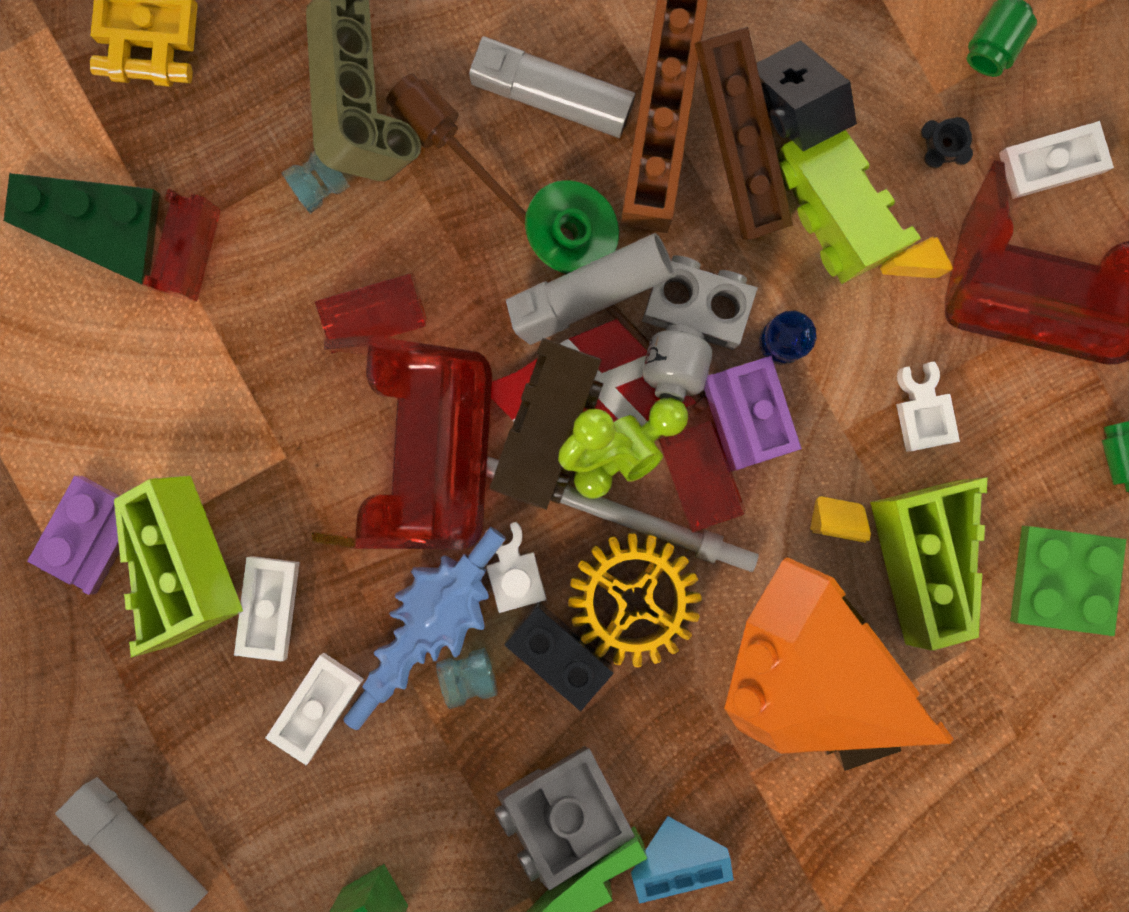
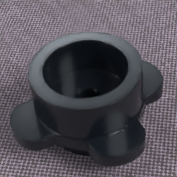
[921,117,973,169]

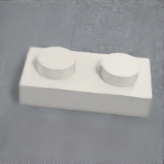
[999,121,1114,199]
[234,556,300,661]
[265,653,364,765]

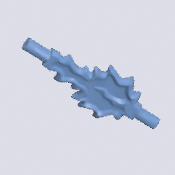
[343,527,506,730]

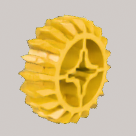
[568,533,702,667]

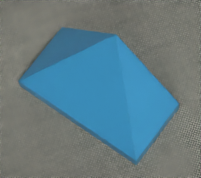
[631,816,734,904]

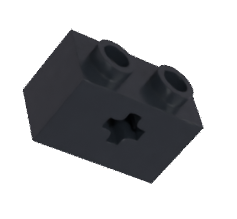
[757,40,857,152]
[504,602,614,712]

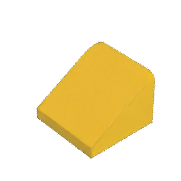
[880,237,953,278]
[810,496,871,543]

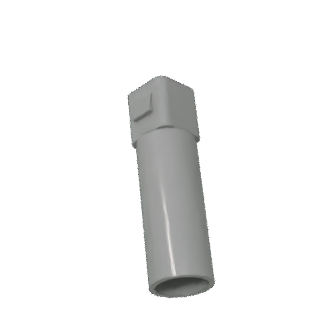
[469,36,636,139]
[506,233,675,345]
[55,777,208,912]

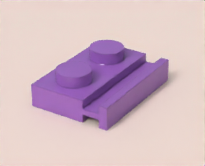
[704,356,802,471]
[27,476,119,595]

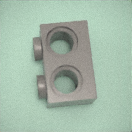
[642,255,758,350]

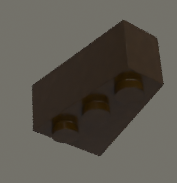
[489,338,604,511]

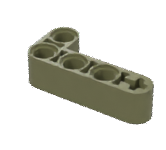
[306,0,421,182]

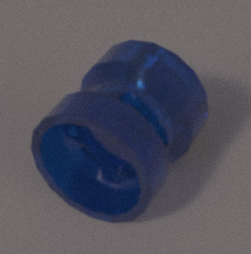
[759,310,817,365]

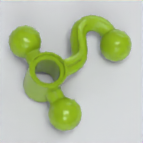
[558,397,688,499]

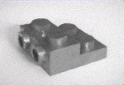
[494,746,635,890]

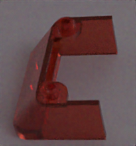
[944,160,1129,365]
[312,335,492,549]

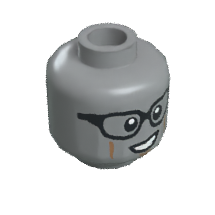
[643,325,712,402]

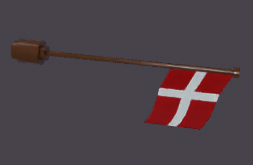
[386,73,709,468]

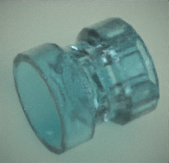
[282,150,351,214]
[436,648,498,709]

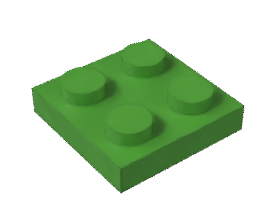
[1010,526,1127,636]

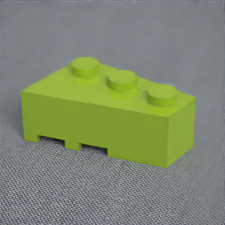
[777,130,921,284]
[114,476,243,658]
[870,477,988,651]

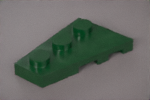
[3,173,160,288]

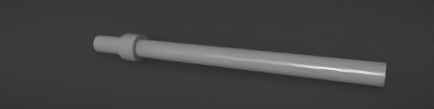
[478,455,759,572]

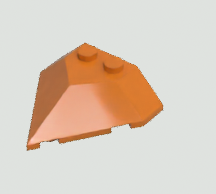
[724,557,954,754]

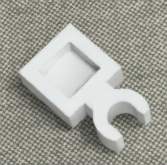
[896,362,960,452]
[485,522,547,613]

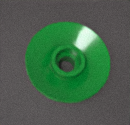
[525,180,619,274]

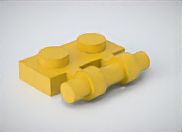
[90,0,198,87]

